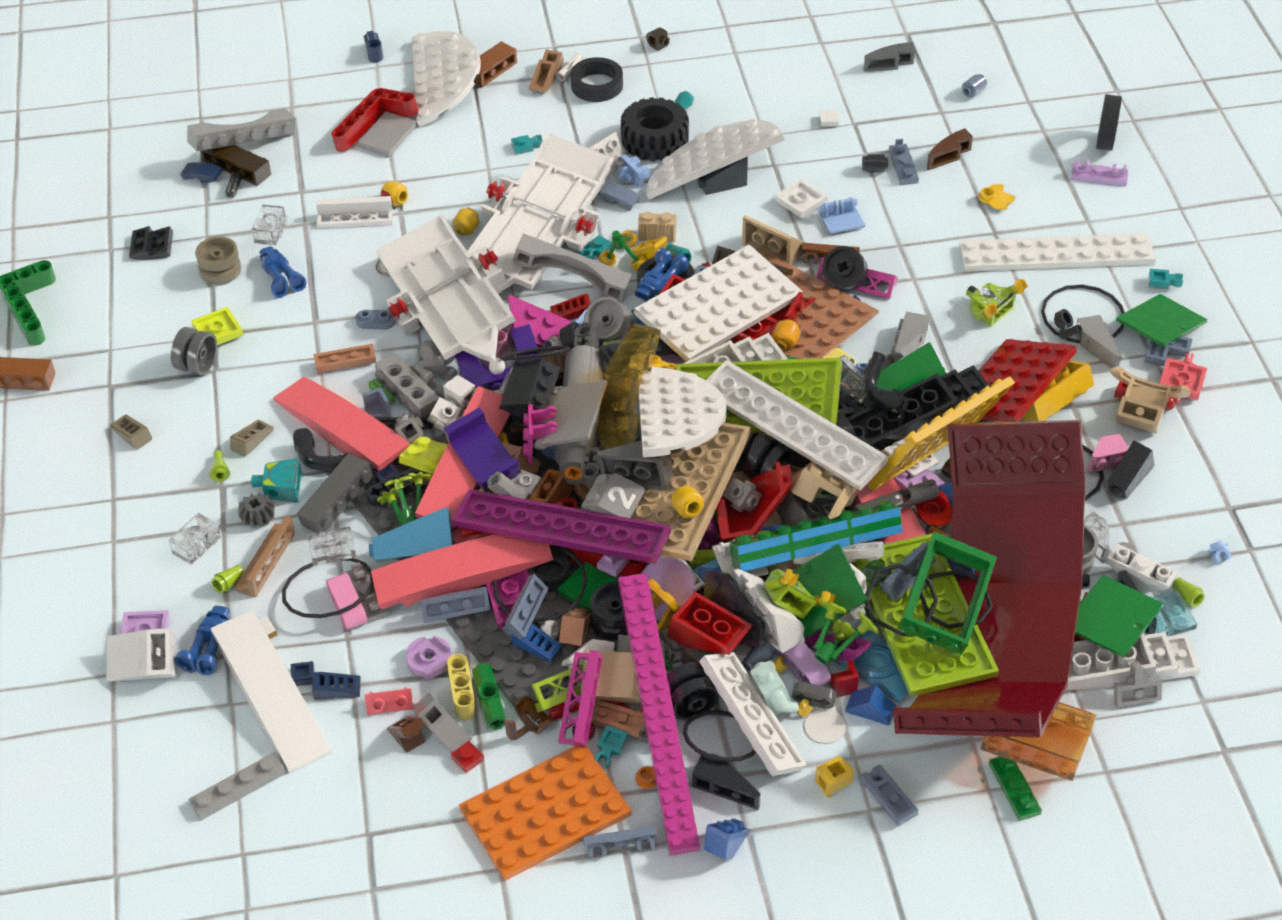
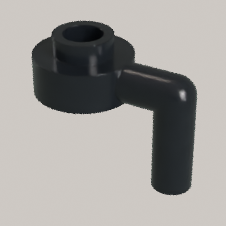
[1054,309,1082,339]

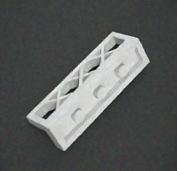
[316,196,393,229]

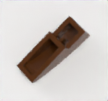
[927,128,973,170]

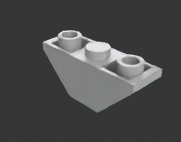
[412,692,472,752]

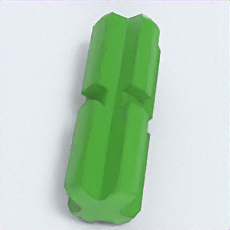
[368,379,395,406]

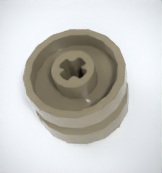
[195,236,241,284]

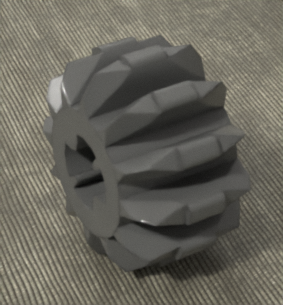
[238,492,275,528]

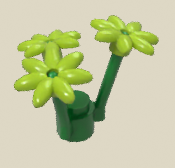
[377,472,431,525]

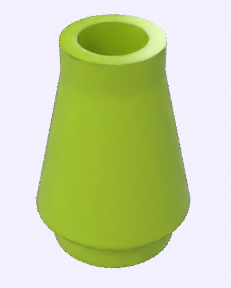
[211,565,244,593]
[1172,577,1205,607]

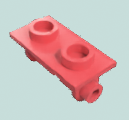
[364,687,413,715]

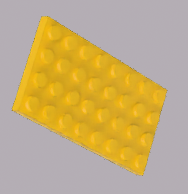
[868,376,1015,491]

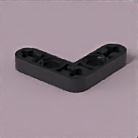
[366,468,430,506]

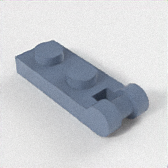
[859,764,919,826]

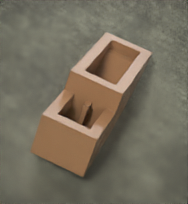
[529,49,564,93]

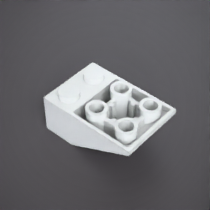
[106,628,176,682]

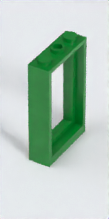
[897,531,997,655]

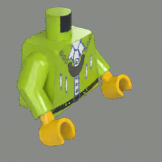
[966,279,1028,327]
[764,569,835,619]

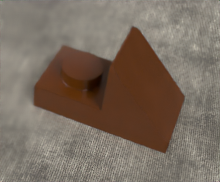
[387,716,425,752]

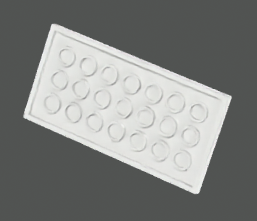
[634,245,803,362]

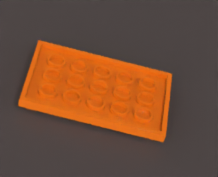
[459,746,632,881]

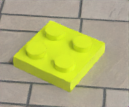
[191,306,244,345]
[399,436,447,474]

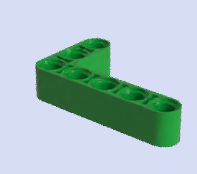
[0,260,56,346]

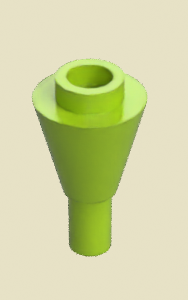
[209,450,230,482]

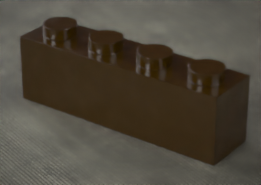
[200,145,271,186]

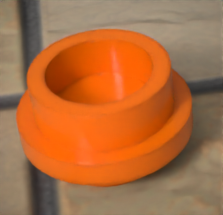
[635,766,656,789]

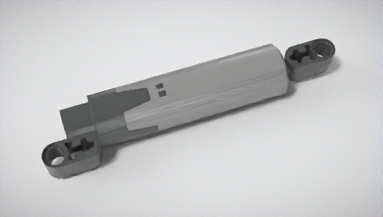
[555,322,604,490]

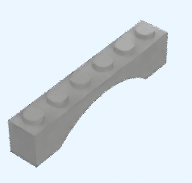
[187,108,296,151]
[513,233,632,303]

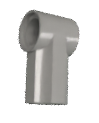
[487,472,529,499]

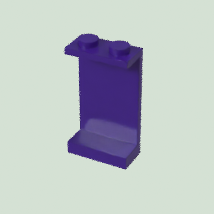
[443,407,521,492]

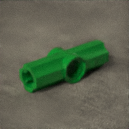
[472,663,507,731]

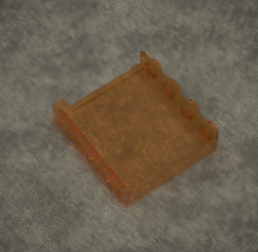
[980,702,1097,781]

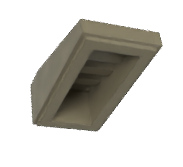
[110,414,152,450]
[230,419,274,456]

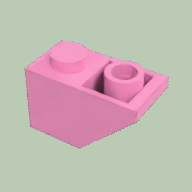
[1087,434,1129,472]

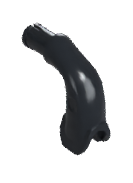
[864,351,909,414]
[293,428,351,472]

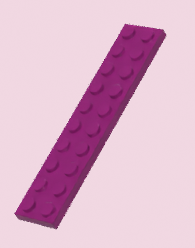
[451,489,671,564]

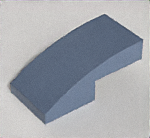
[598,182,641,211]

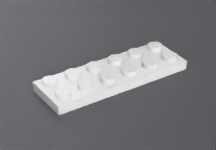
[699,652,806,776]

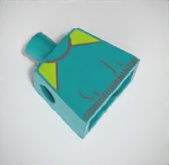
[251,459,302,502]

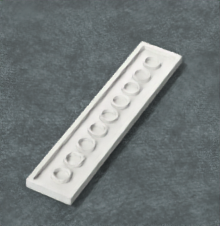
[959,234,1156,272]
[706,360,888,490]

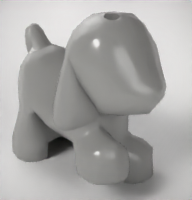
[409,340,458,390]

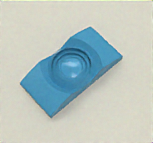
[832,627,909,703]

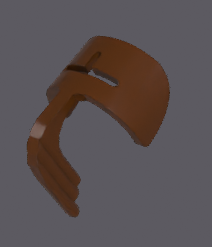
[505,696,557,741]

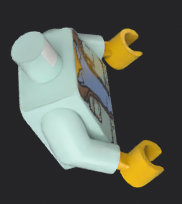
[750,656,813,717]

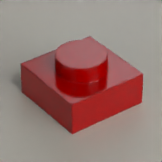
[451,741,484,773]

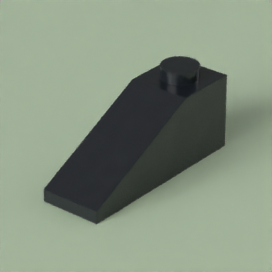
[692,754,761,810]

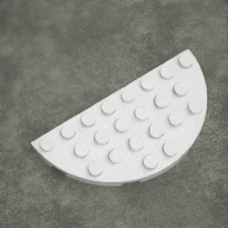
[411,31,481,127]
[646,119,784,199]
[637,365,726,457]

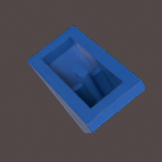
[845,685,896,726]

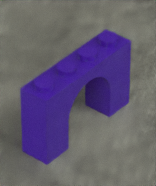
[454,324,539,391]

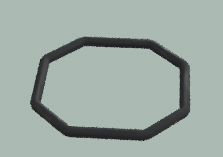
[865,563,938,636]
[920,569,993,629]

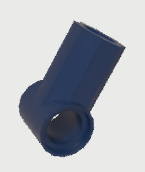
[363,30,383,62]

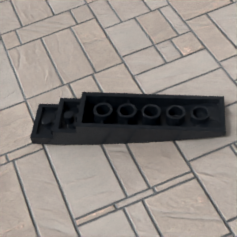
[847,365,991,449]

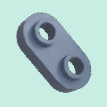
[356,310,395,330]

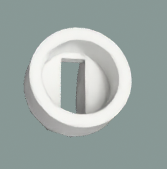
[540,620,559,639]

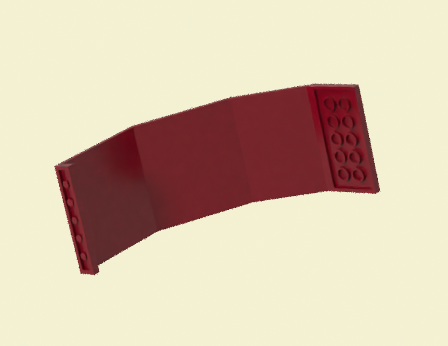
[893,420,1085,737]

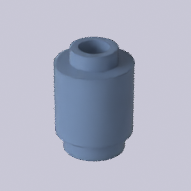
[962,74,987,98]

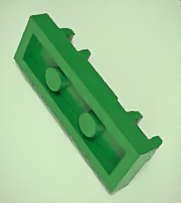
[988,751,1042,821]

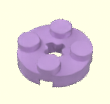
[406,636,451,680]

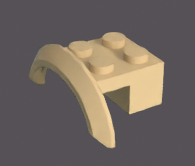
[1110,367,1191,434]
[792,463,857,519]

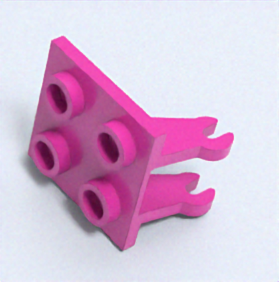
[523,404,557,465]

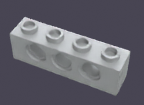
[374,353,439,417]

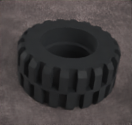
[620,97,689,162]

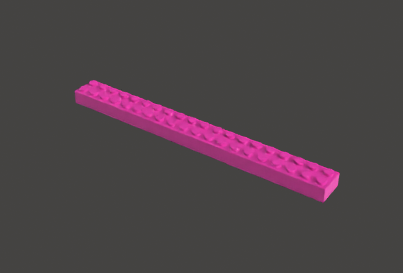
[618,573,700,856]

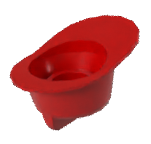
[915,490,952,525]

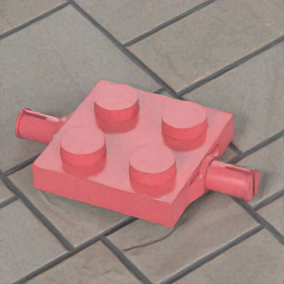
[1159,352,1207,405]

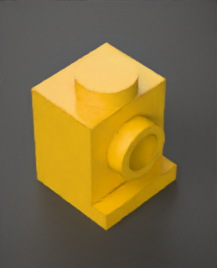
[815,756,854,798]

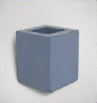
[362,387,391,417]

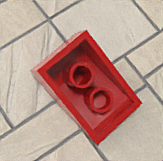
[667,592,753,655]

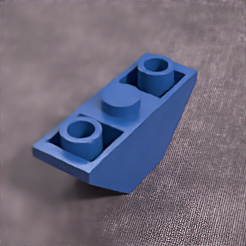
[704,818,750,860]

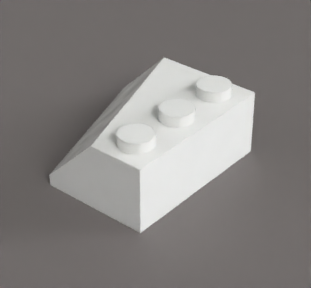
[734,569,805,653]

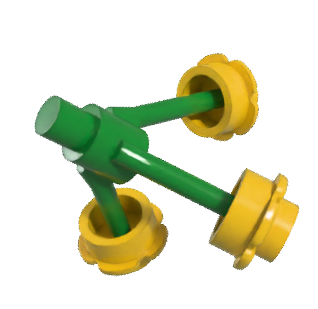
[598,230,648,271]

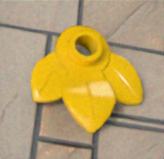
[978,184,1016,210]

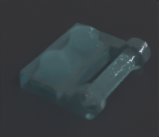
[1151,590,1198,637]

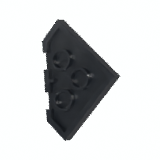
[704,571,765,647]

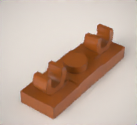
[802,242,860,264]

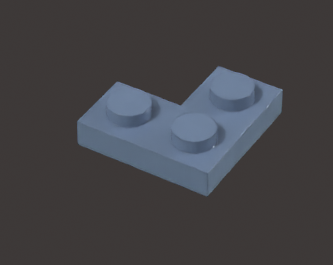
[1144,336,1192,366]

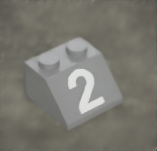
[581,473,645,518]

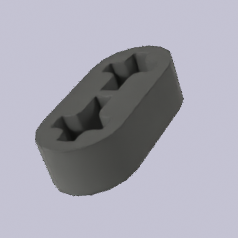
[791,682,837,709]

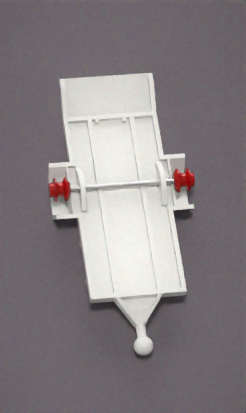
[467,133,615,294]
[375,215,516,374]

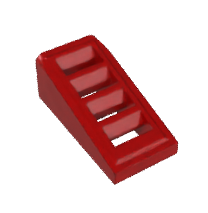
[550,294,591,320]

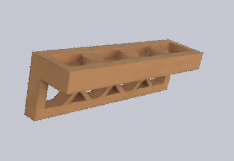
[235,516,295,597]

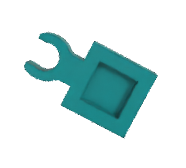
[511,135,543,155]
[580,235,612,260]
[1148,268,1183,289]
[595,725,629,769]

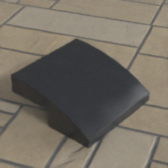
[129,226,173,260]

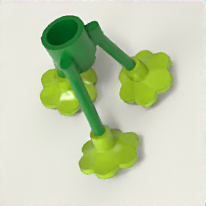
[814,600,879,665]

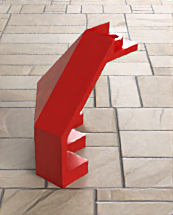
[717,462,793,543]

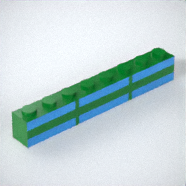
[729,501,903,571]

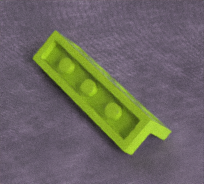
[532,650,615,712]

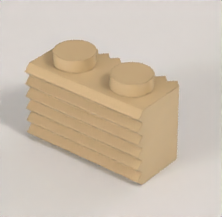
[638,212,677,242]

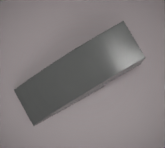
[863,42,915,72]

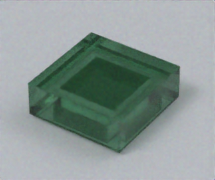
[860,560,891,587]

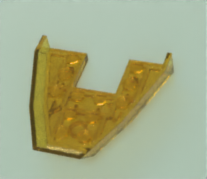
[598,323,661,451]

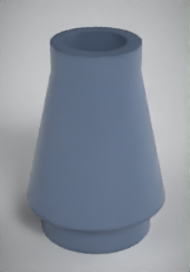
[743,639,776,672]

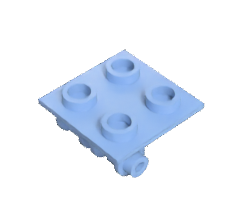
[817,197,866,234]

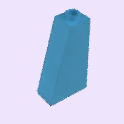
[369,508,454,562]

